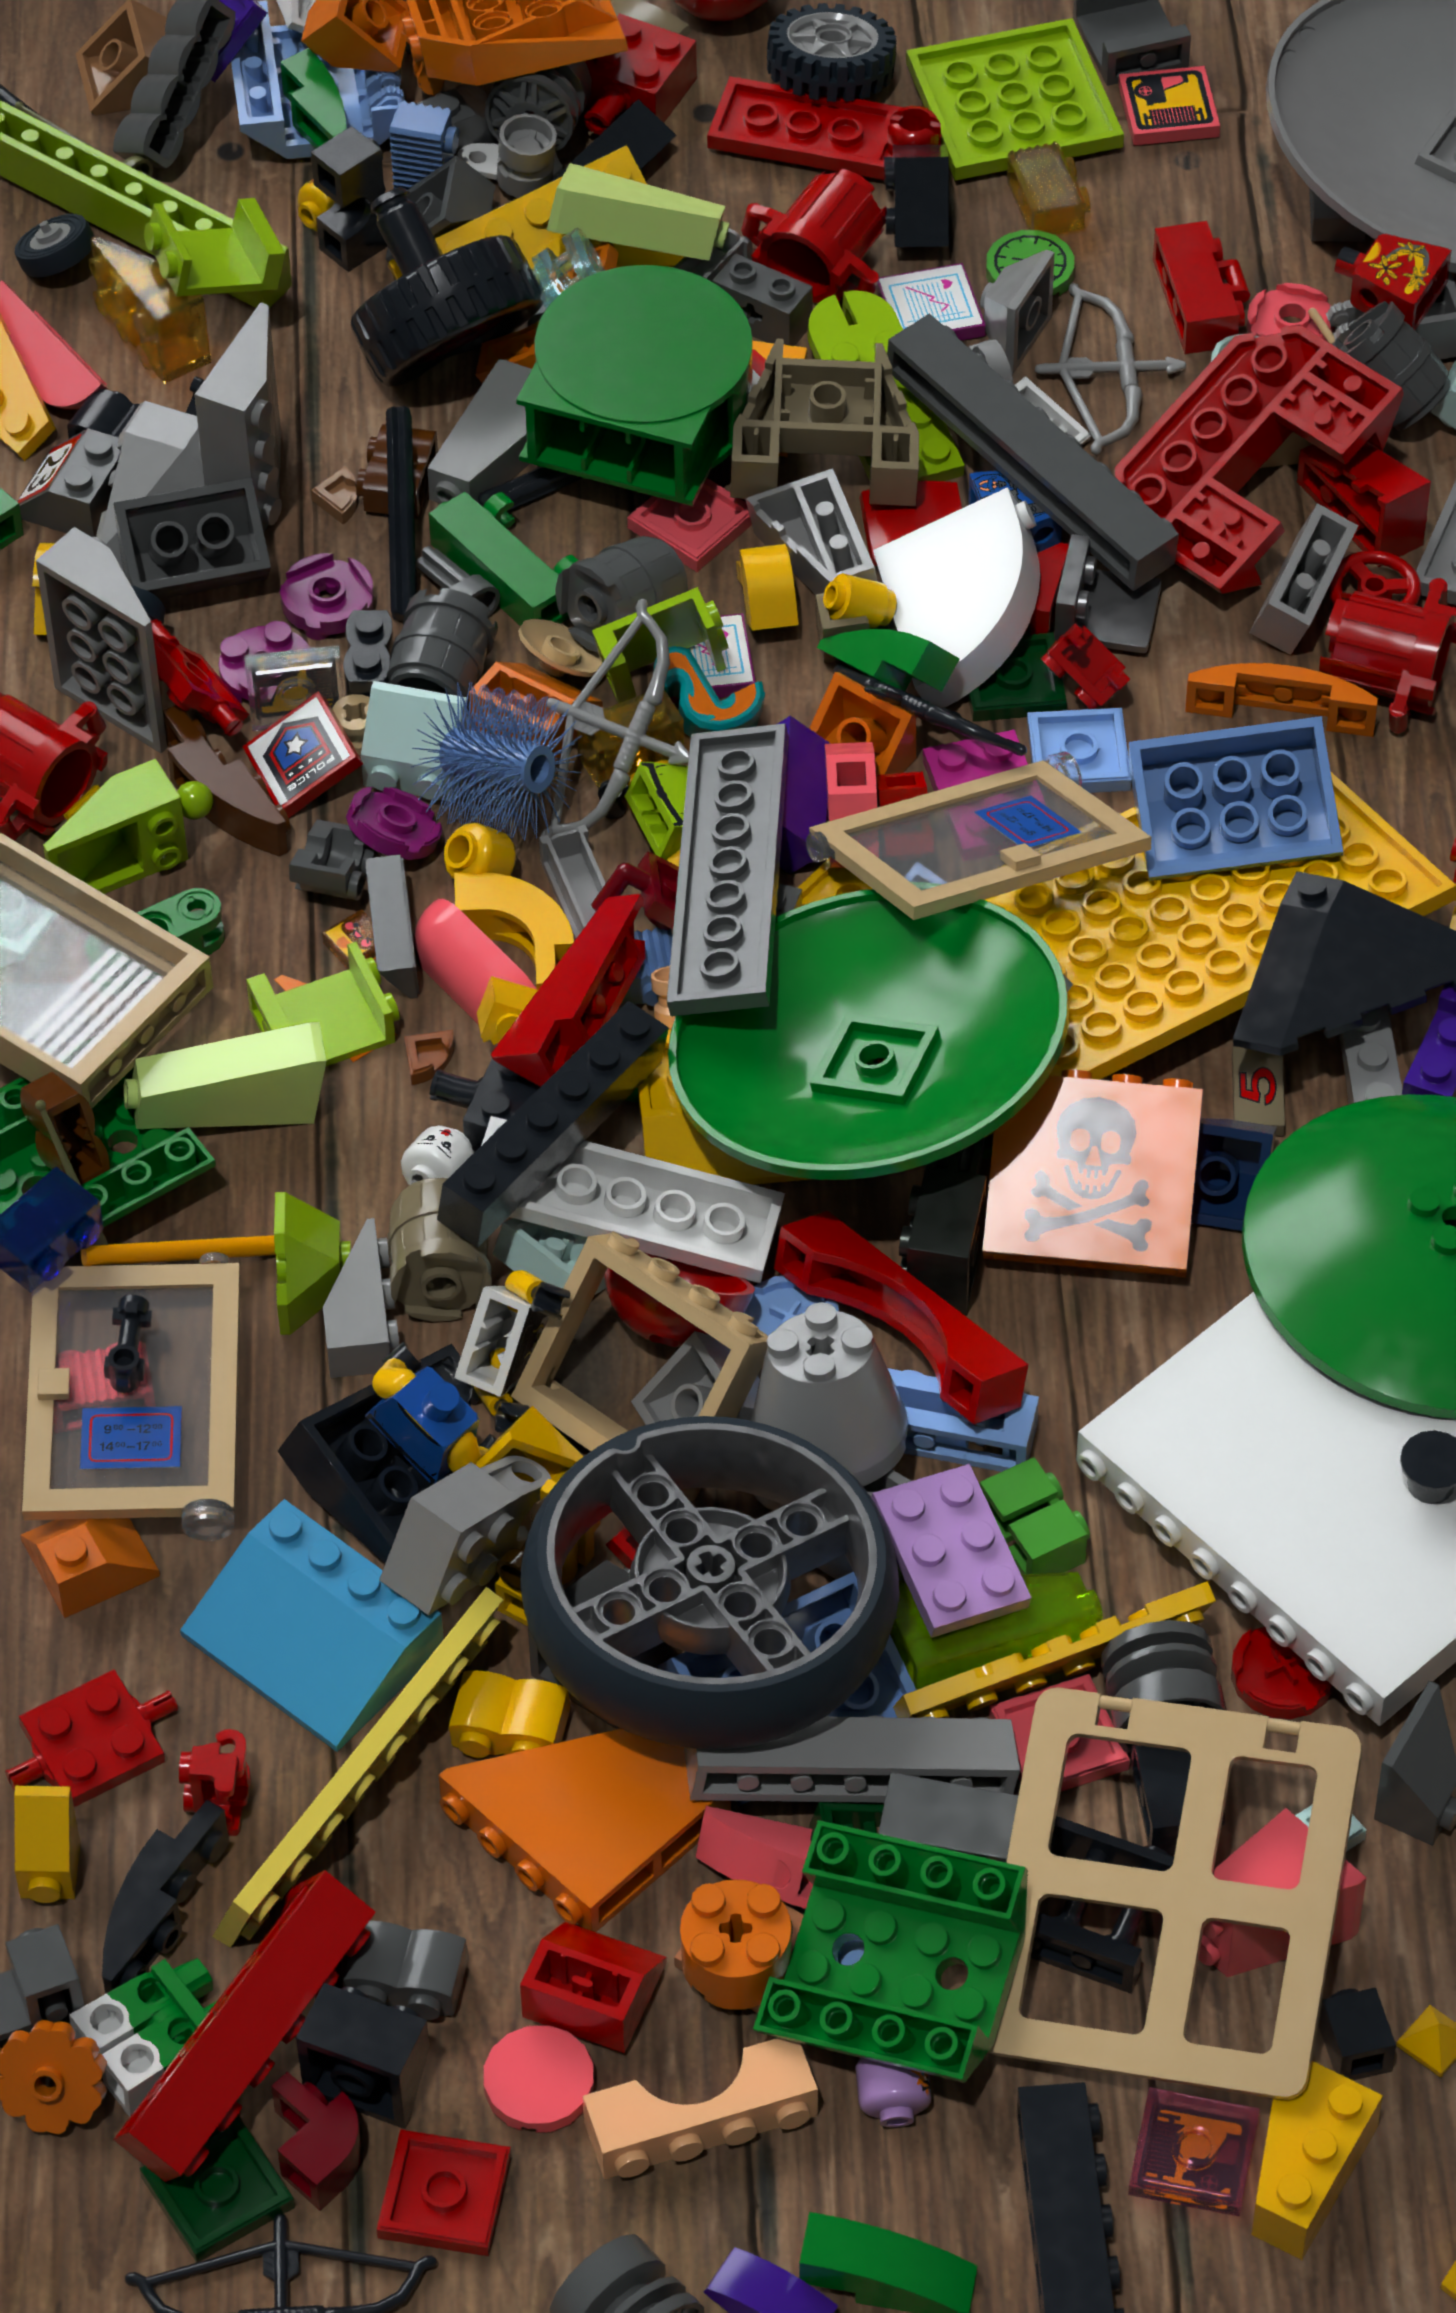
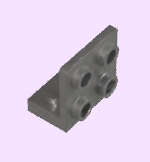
[1054,534,1161,653]

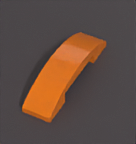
[1185,663,1378,737]

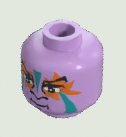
[855,2058,931,2127]

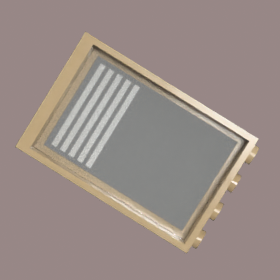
[0,833,213,1108]

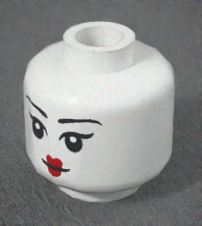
[401,1125,474,1185]

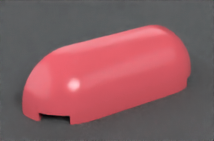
[0,280,108,410]
[414,899,537,1025]

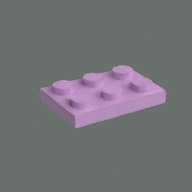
[871,1464,1032,1638]

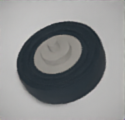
[15,214,95,278]

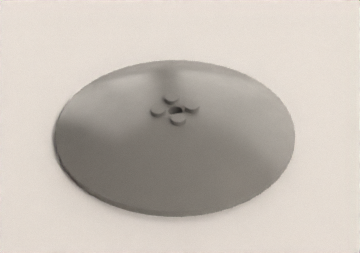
[1266,0,1456,273]

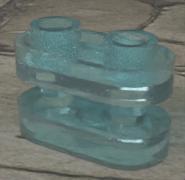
[532,227,605,309]

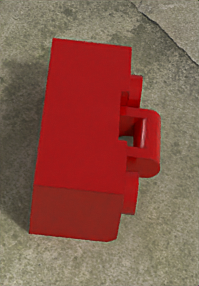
[1153,221,1250,354]

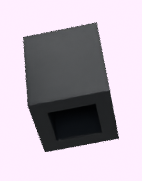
[1319,1987,1396,2081]

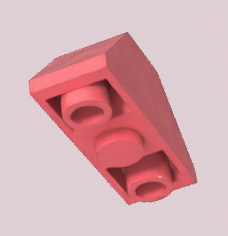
[824,742,879,868]

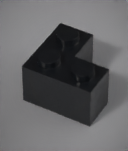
[884,144,949,247]

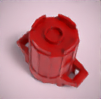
[741,169,887,303]
[1319,578,1456,733]
[0,692,108,841]

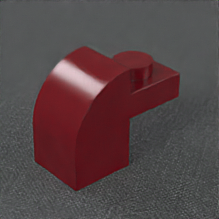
[271,2071,362,2211]

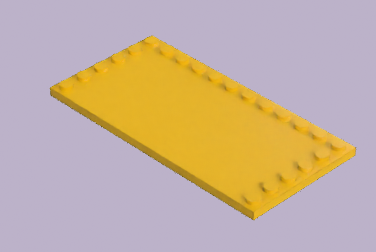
[877,772,1456,1138]

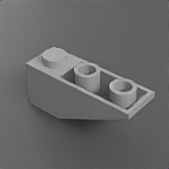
[323,1218,399,1378]

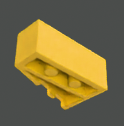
[1251,2061,1383,2260]

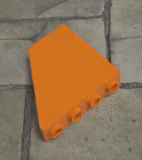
[439,1729,731,1932]

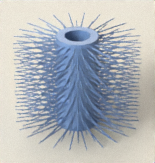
[411,681,583,841]

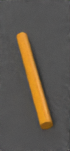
[81,1235,276,1266]

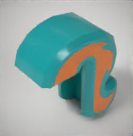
[653,646,765,738]

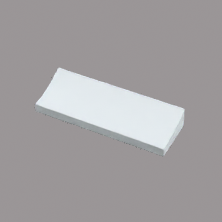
[481,1116,785,1283]

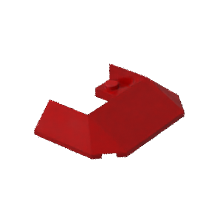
[1115,324,1404,594]

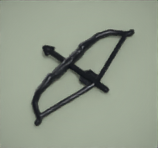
[833,663,1027,756]
[125,2213,437,2313]

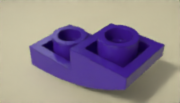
[703,2247,838,2313]

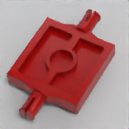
[151,619,249,736]
[5,1669,178,1807]

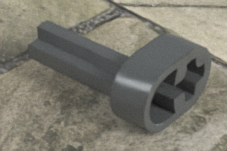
[416,546,500,618]

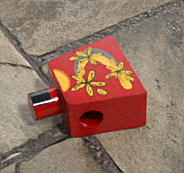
[1335,234,1452,330]

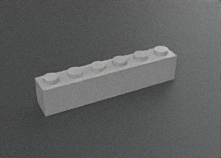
[684,1715,1020,1803]

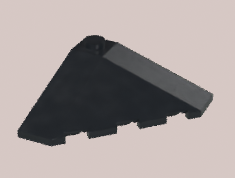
[1233,871,1456,1056]
[277,1343,480,1564]

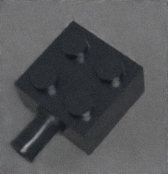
[429,1059,540,1152]

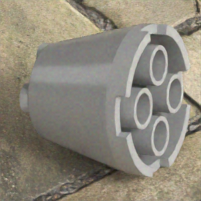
[751,1302,908,1486]

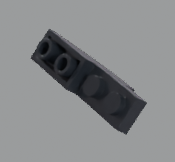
[102,1800,229,1994]

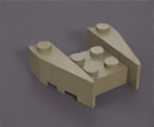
[730,339,919,506]

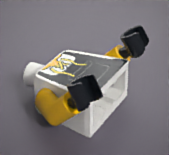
[454,1270,570,1433]

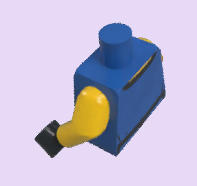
[365,1342,497,1485]

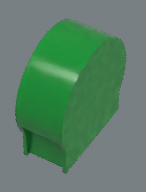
[516,265,753,506]

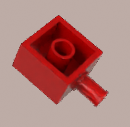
[584,13,697,135]

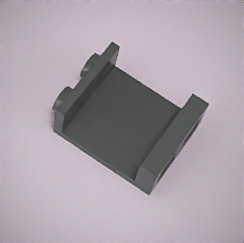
[1073,0,1191,86]

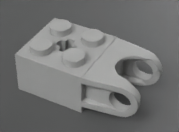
[379,1455,551,1615]

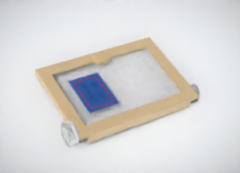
[806,751,1151,920]
[22,1252,241,1541]

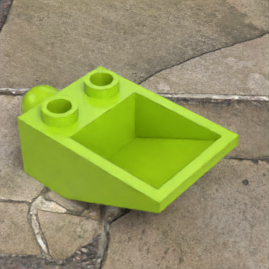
[43,758,213,894]

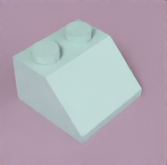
[361,681,468,801]

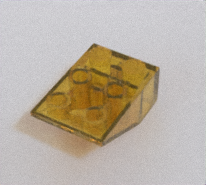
[89,236,211,384]

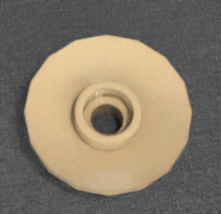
[518,619,602,677]

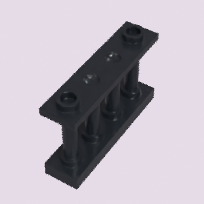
[975,1787,1174,1994]

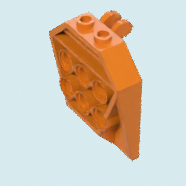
[402,0,628,96]

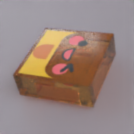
[322,909,376,969]

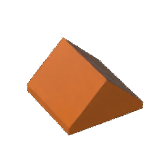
[809,672,916,775]

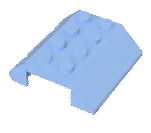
[231,1,405,159]

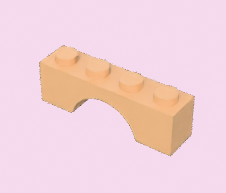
[583,2038,818,2180]

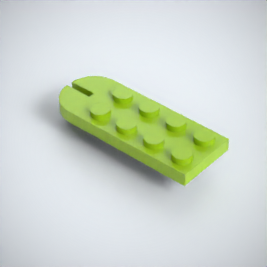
[808,291,965,481]

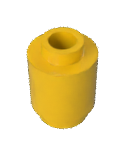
[823,573,896,629]

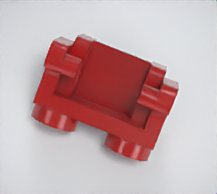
[1040,623,1130,709]
[179,1729,251,1836]

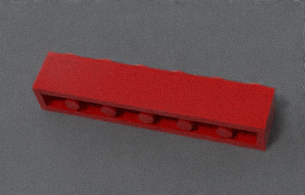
[113,1870,376,2182]

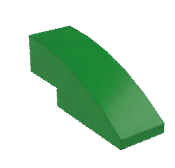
[280,48,347,149]
[817,629,960,692]
[799,2212,978,2313]

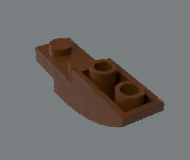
[163,705,291,856]

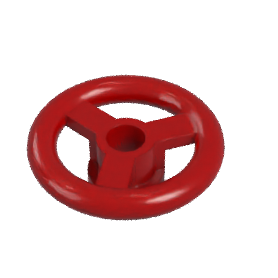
[1328,550,1421,606]

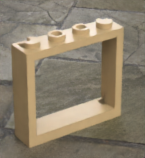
[511,1231,768,1501]

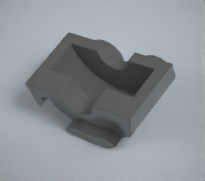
[289,819,378,900]

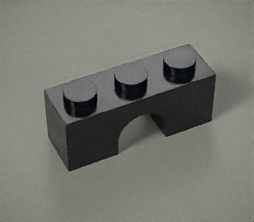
[311,126,388,272]

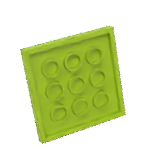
[906,18,1124,180]

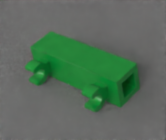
[428,491,579,626]

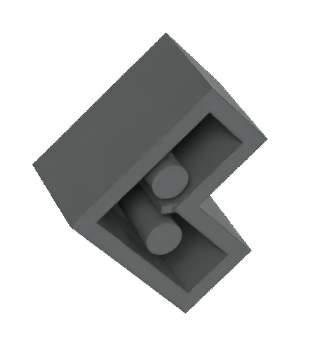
[0,1924,84,2050]

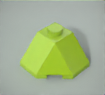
[274,1192,352,1335]

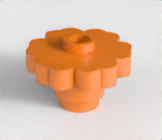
[0,2020,107,2134]

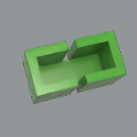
[980,1457,1090,1588]

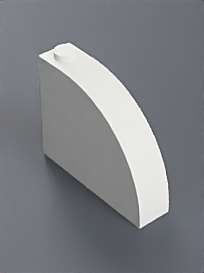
[873,487,1040,708]

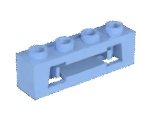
[888,1368,1039,1472]

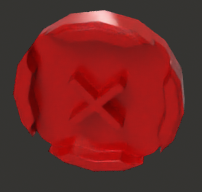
[1231,1626,1335,1719]

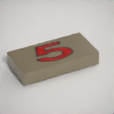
[1232,1046,1285,1136]

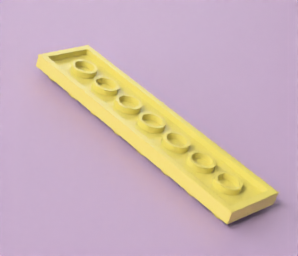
[212,1587,503,1948]

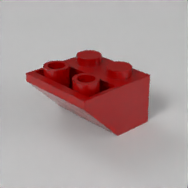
[520,1921,667,2053]

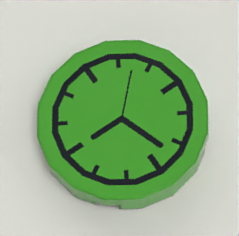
[986,230,1074,296]

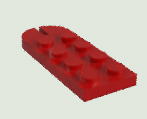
[707,76,942,180]

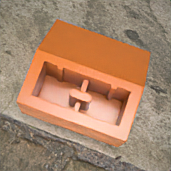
[469,662,603,762]

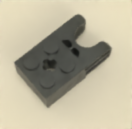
[899,1137,987,1316]

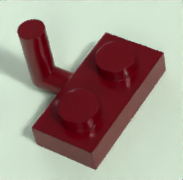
[591,851,679,930]

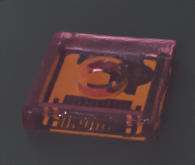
[1128,2087,1260,2217]

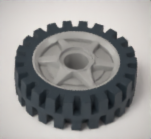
[767,3,896,102]

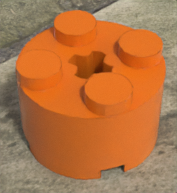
[680,1879,792,2010]

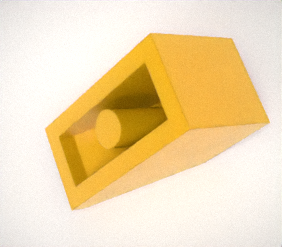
[14,1786,81,1903]

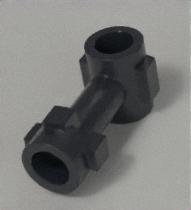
[104,1295,152,1393]

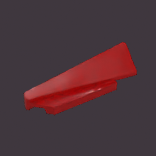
[491,894,645,1087]

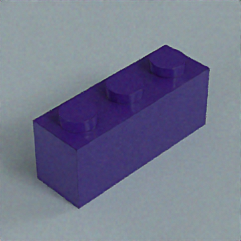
[777,715,831,874]

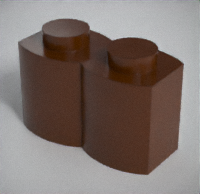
[356,424,438,518]
[20,1072,110,1187]

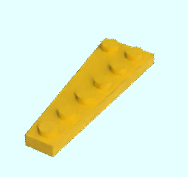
[893,1581,1216,1718]

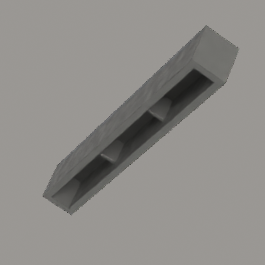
[887,313,1179,591]

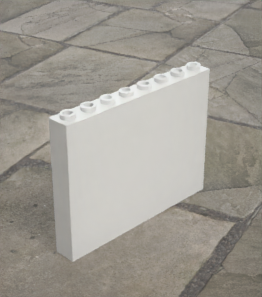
[1076,1292,1456,1726]

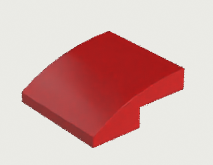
[859,481,962,566]

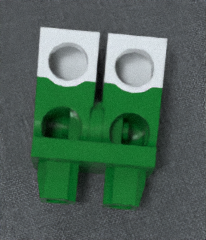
[69,1958,217,2117]

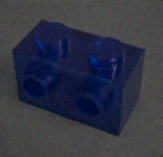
[0,1167,103,1293]

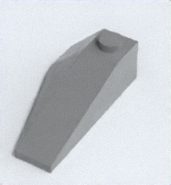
[96,401,205,572]

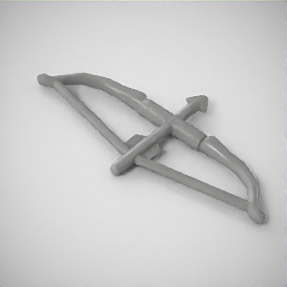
[1035,283,1186,455]
[540,598,689,838]

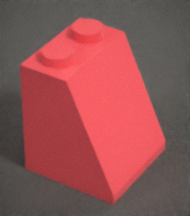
[1198,1808,1367,1977]

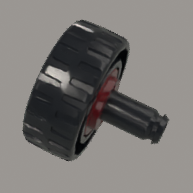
[350,187,544,386]

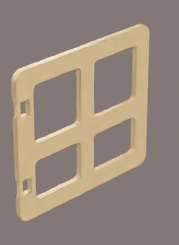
[988,1687,1362,2100]

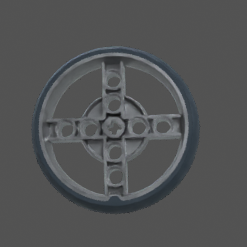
[520,1416,899,1749]

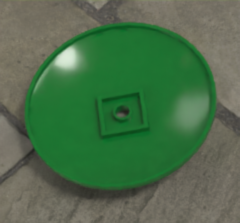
[668,887,1069,1180]
[1242,1094,1456,1419]

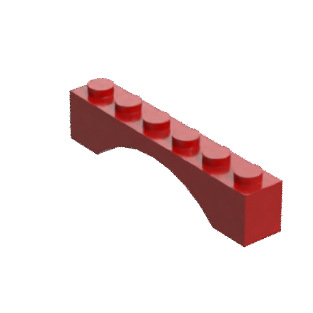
[774,1210,1029,1424]

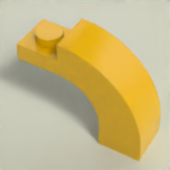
[454,872,574,990]

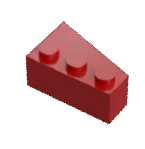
[1297,442,1431,568]

